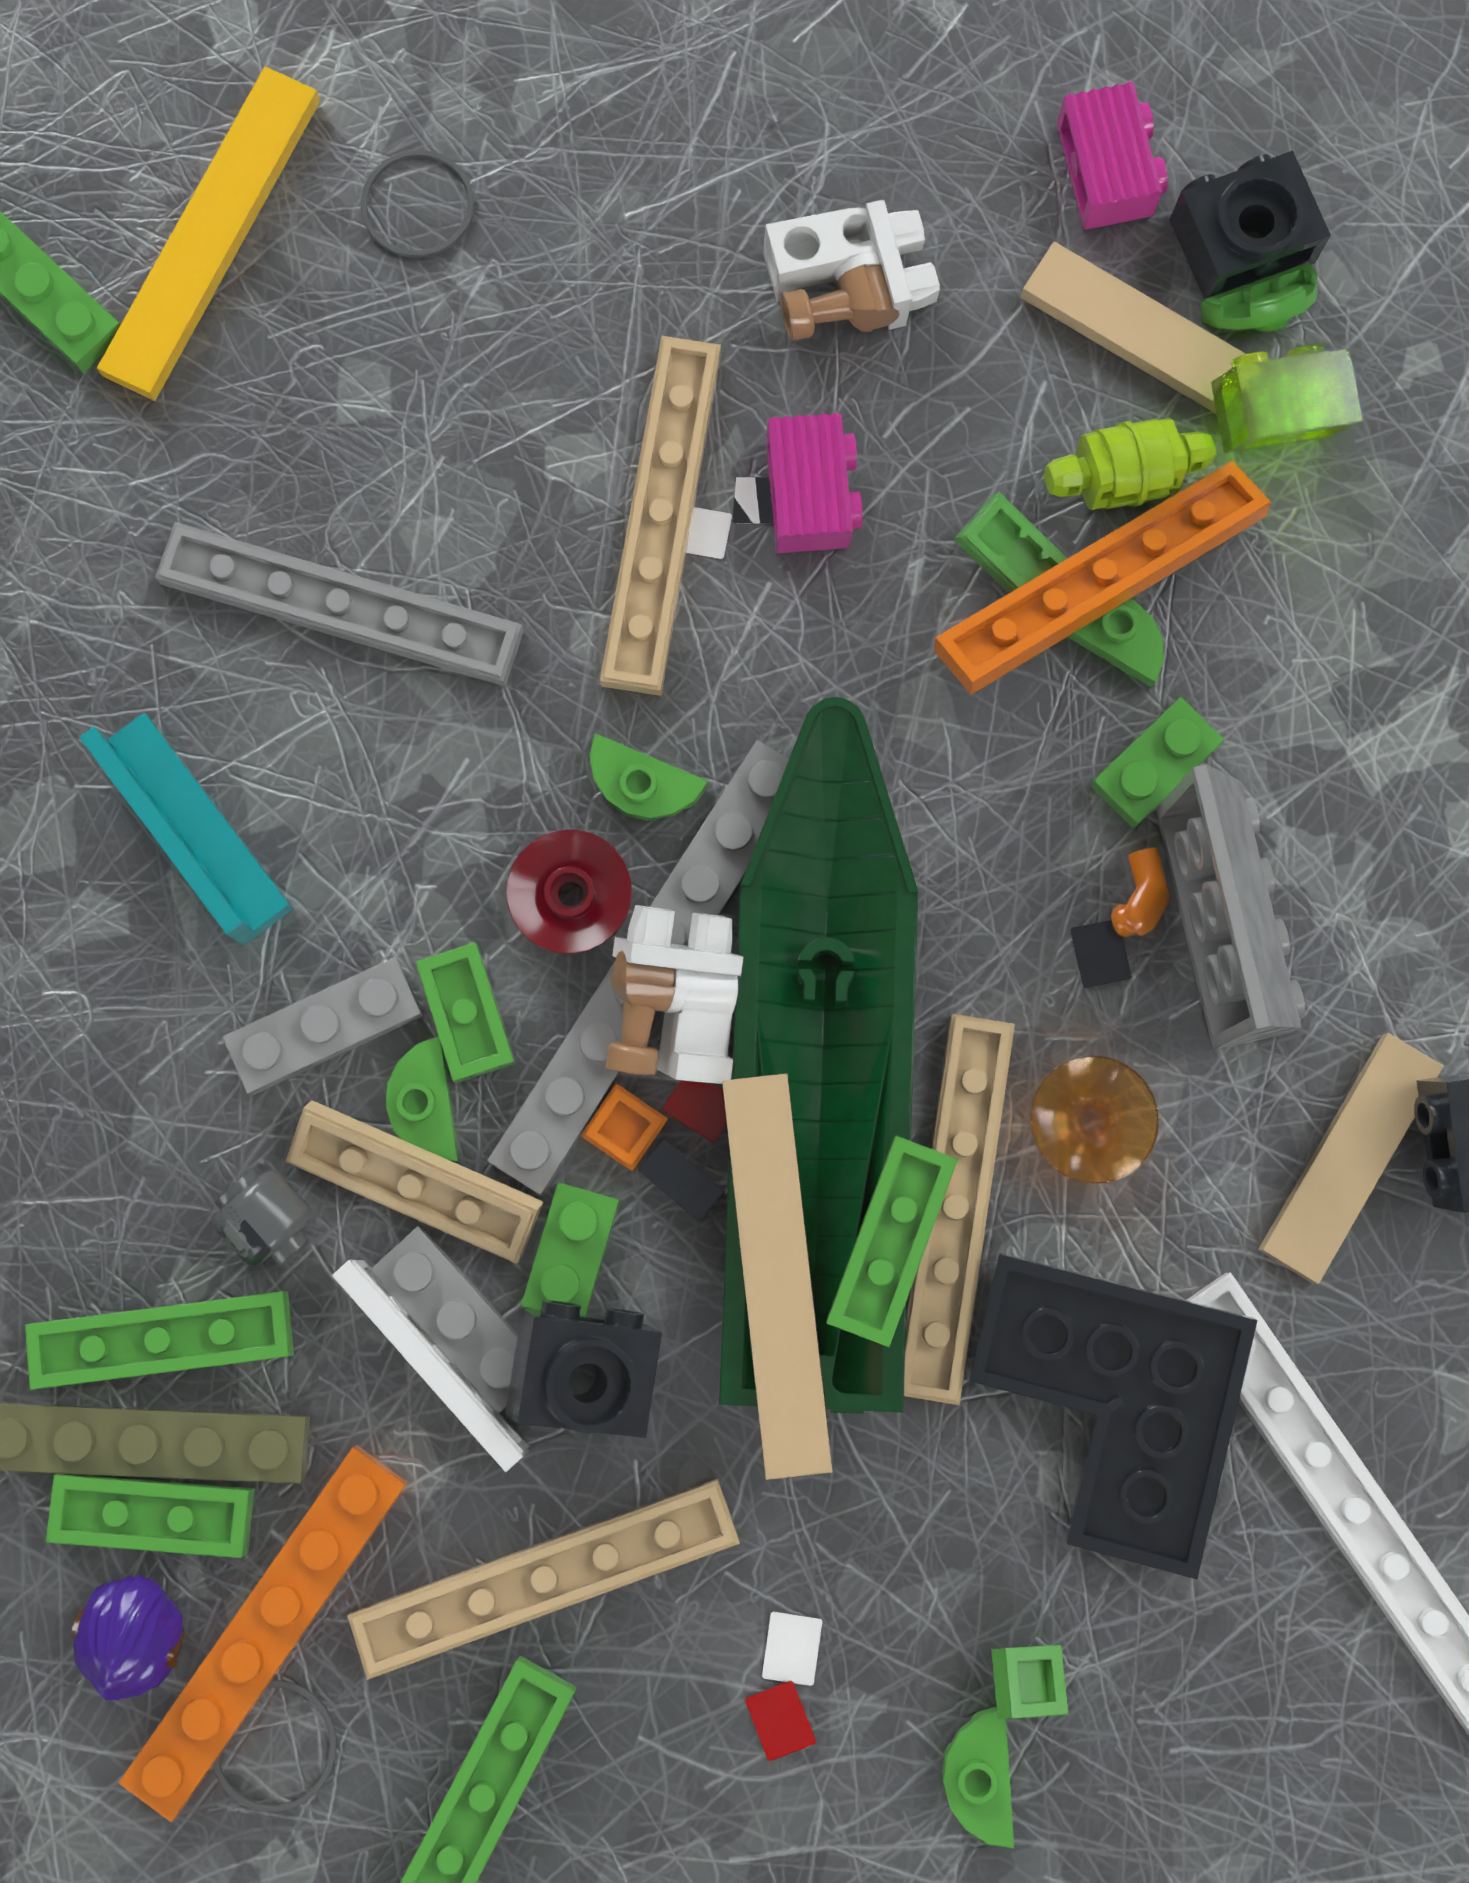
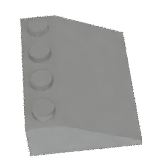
[1156,764,1305,1049]

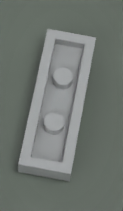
[222,957,424,1096]
[370,1226,518,1414]

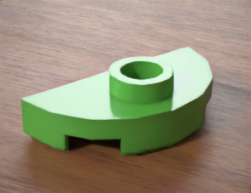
[1200,263,1318,331]
[1068,599,1164,688]
[590,733,709,822]
[386,1036,460,1162]
[941,1707,1014,1849]

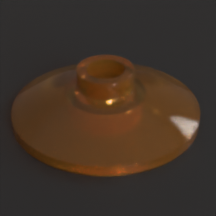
[1030,1056,1159,1184]

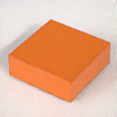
[580,1083,669,1172]

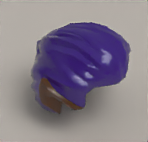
[71,1575,185,1701]

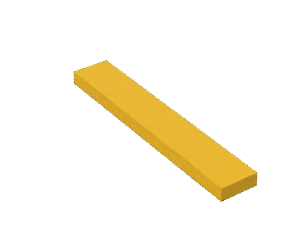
[97,66,321,401]

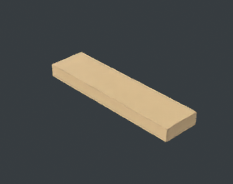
[1020,241,1260,419]
[1258,1033,1444,1284]
[285,1100,543,1264]

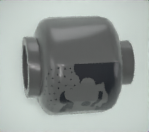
[214,1168,311,1265]

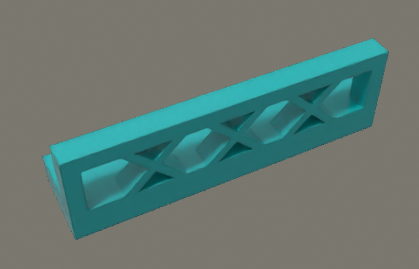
[79,713,294,946]

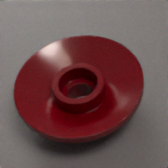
[506,829,632,954]

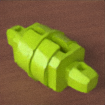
[1044,418,1216,510]

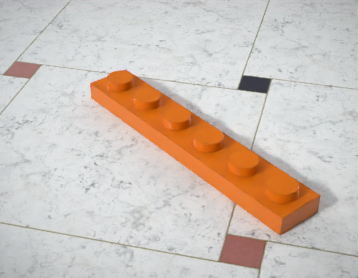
[934,460,1271,695]
[119,1445,409,1822]

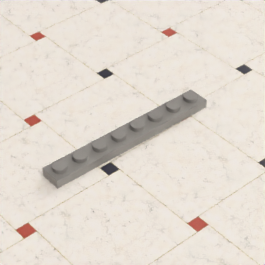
[487,740,789,1196]

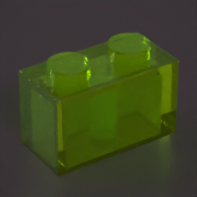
[1211,343,1363,454]

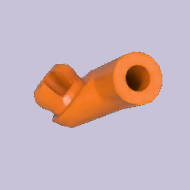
[1111,847,1170,937]

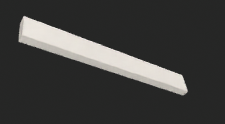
[1186,1273,1469,1736]

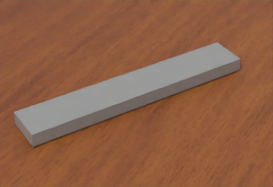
[155,522,524,687]

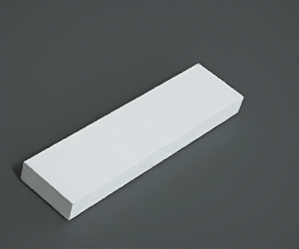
[332,1260,529,1472]

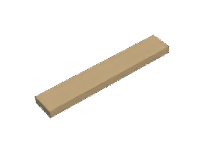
[600,336,721,696]
[904,1014,1015,1405]
[722,1074,832,1480]
[347,1479,740,1680]

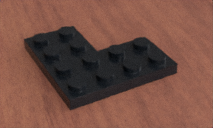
[969,1253,1258,1580]

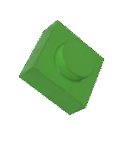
[991,1645,1068,1719]

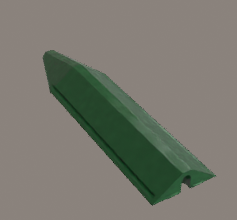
[719,697,919,1414]

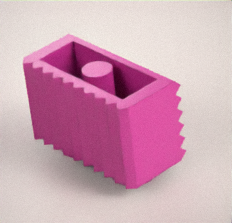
[1057,81,1168,230]
[766,412,863,553]

